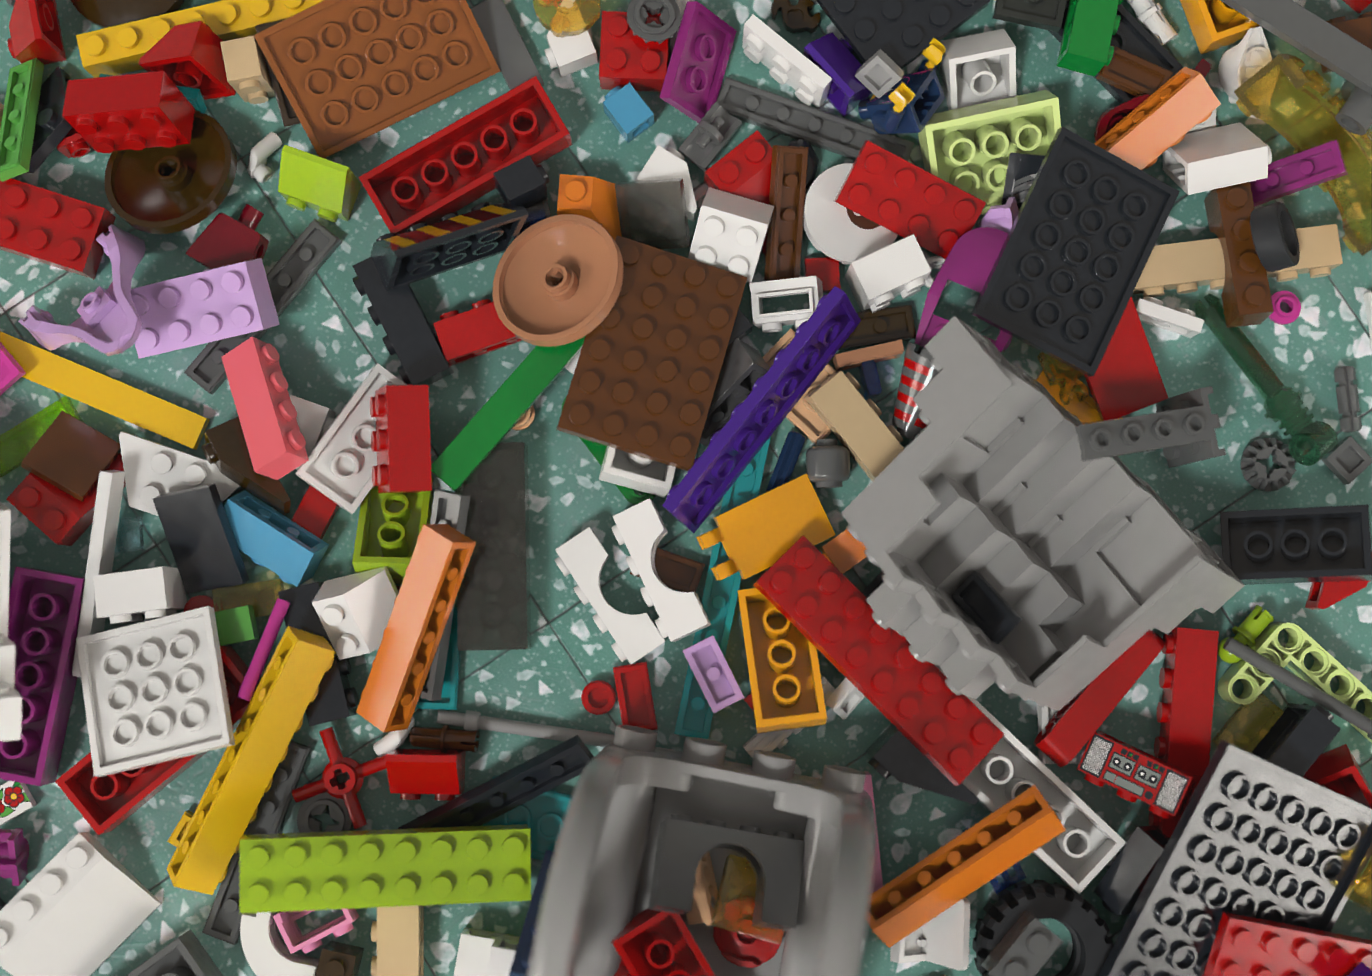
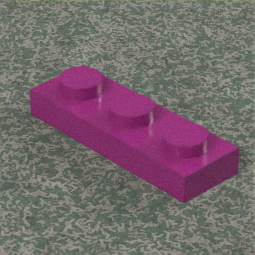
[1250,139,1348,207]

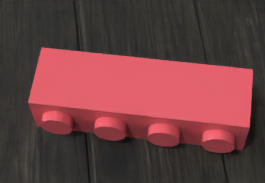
[222,336,309,480]

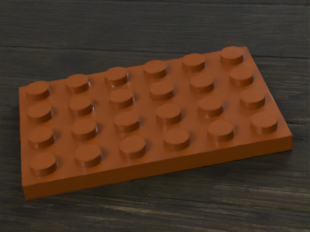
[254,0,500,158]

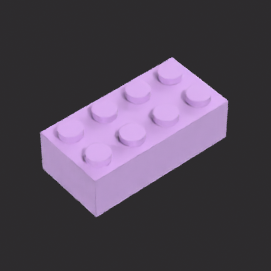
[131,258,280,359]

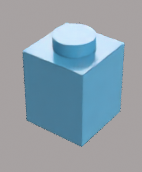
[603,82,654,143]

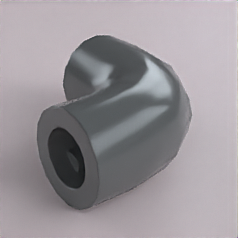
[1335,80,1372,135]

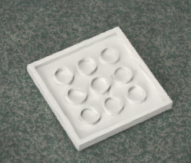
[76,606,235,777]

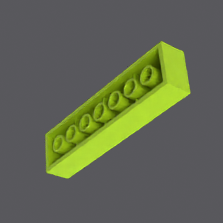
[240,824,531,913]

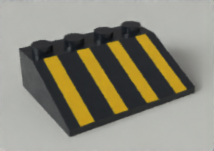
[371,202,528,291]

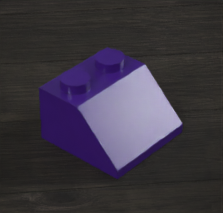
[803,32,872,118]

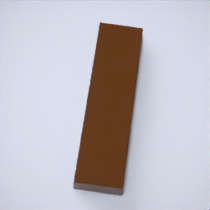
[764,145,809,281]

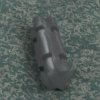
[1334,366,1362,433]

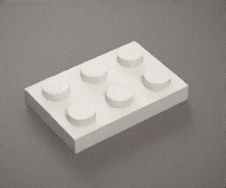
[742,14,832,109]

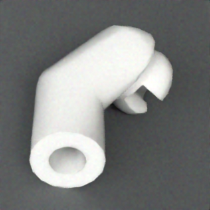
[247,132,283,183]
[373,716,415,757]

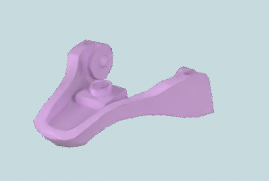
[18,224,146,356]

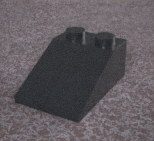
[866,723,980,805]

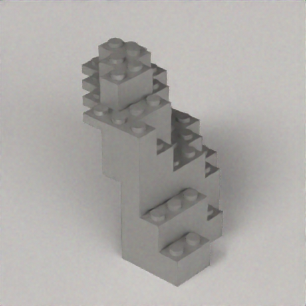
[841,316,1245,711]

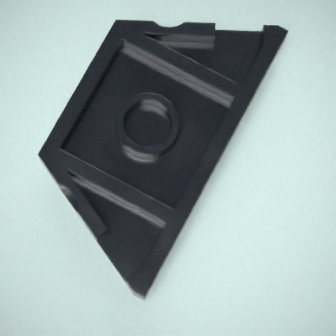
[26,66,73,173]

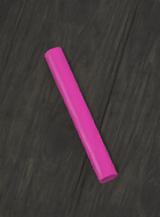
[237,598,290,701]

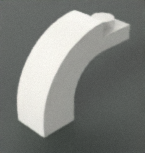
[240,912,319,976]

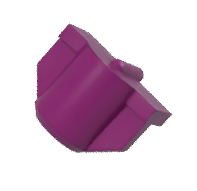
[0,828,29,886]

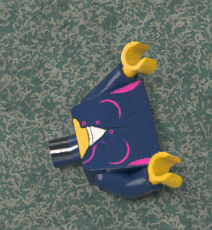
[858,38,946,134]

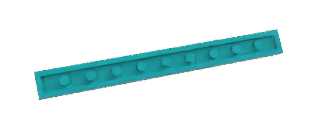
[674,436,771,739]

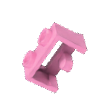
[273,908,359,954]

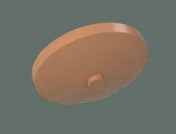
[493,214,624,347]

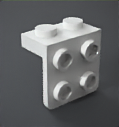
[890,898,971,971]

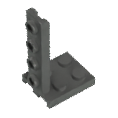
[1075,386,1226,468]

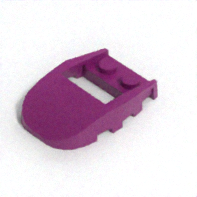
[915,227,1013,353]

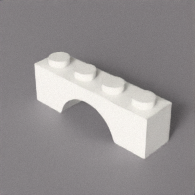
[611,498,711,642]
[554,527,666,664]

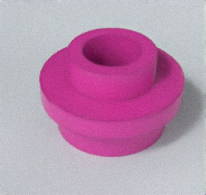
[1269,291,1301,325]

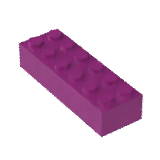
[0,567,85,786]

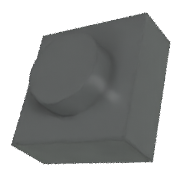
[1321,436,1372,485]

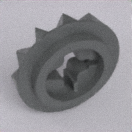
[627,0,681,44]
[1240,438,1297,492]
[297,792,353,833]

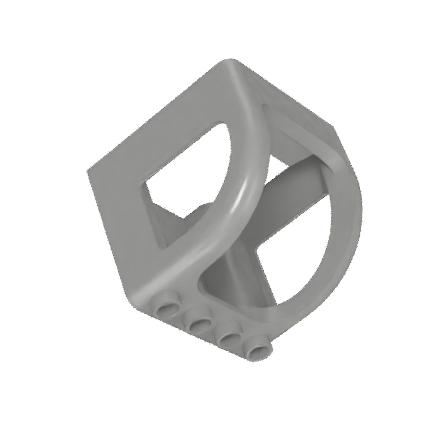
[528,725,876,976]

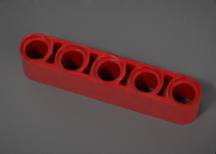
[1033,630,1165,768]

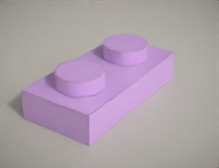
[682,635,744,713]

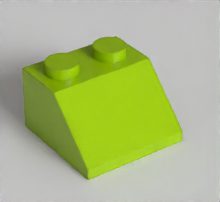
[278,145,362,222]

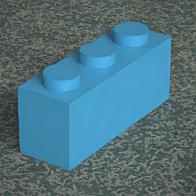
[224,491,329,587]

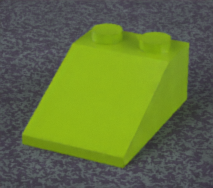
[352,477,433,584]

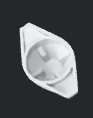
[1218,26,1273,118]

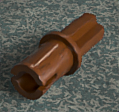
[409,725,480,753]

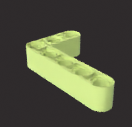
[1217,622,1372,743]

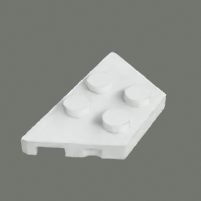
[119,431,240,516]

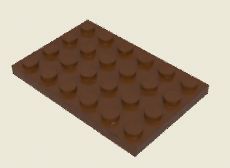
[556,235,748,471]

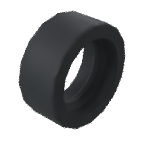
[1250,202,1300,272]

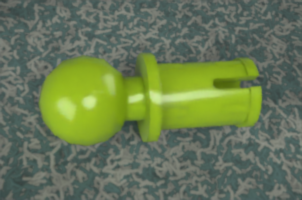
[1217,605,1274,664]

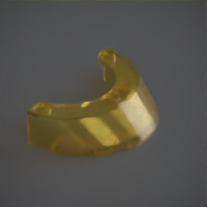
[1234,54,1372,256]

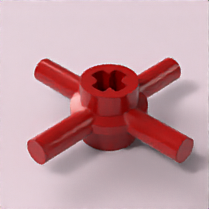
[292,727,387,829]

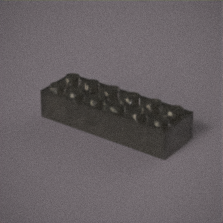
[456,442,531,651]

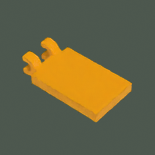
[696,473,836,581]

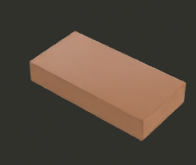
[832,339,904,371]

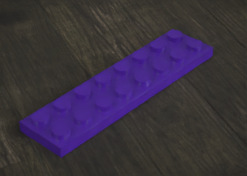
[662,286,861,533]

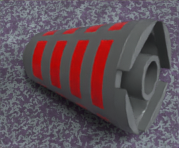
[892,342,939,440]

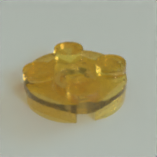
[533,0,601,38]

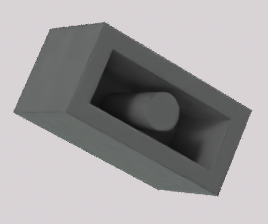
[981,910,1063,976]

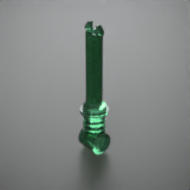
[1194,293,1338,466]

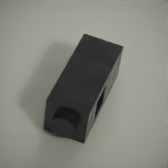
[1093,825,1170,915]

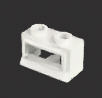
[749,275,823,333]

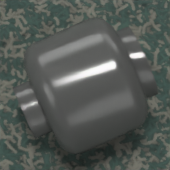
[806,439,851,488]

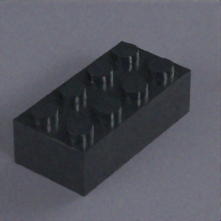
[1220,505,1372,585]

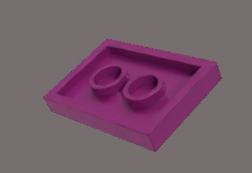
[659,1,737,123]

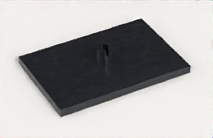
[971,127,1180,377]

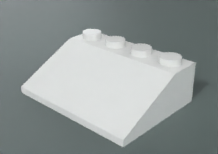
[0,832,162,976]

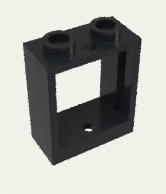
[1249,703,1341,776]

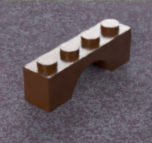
[1204,182,1274,328]

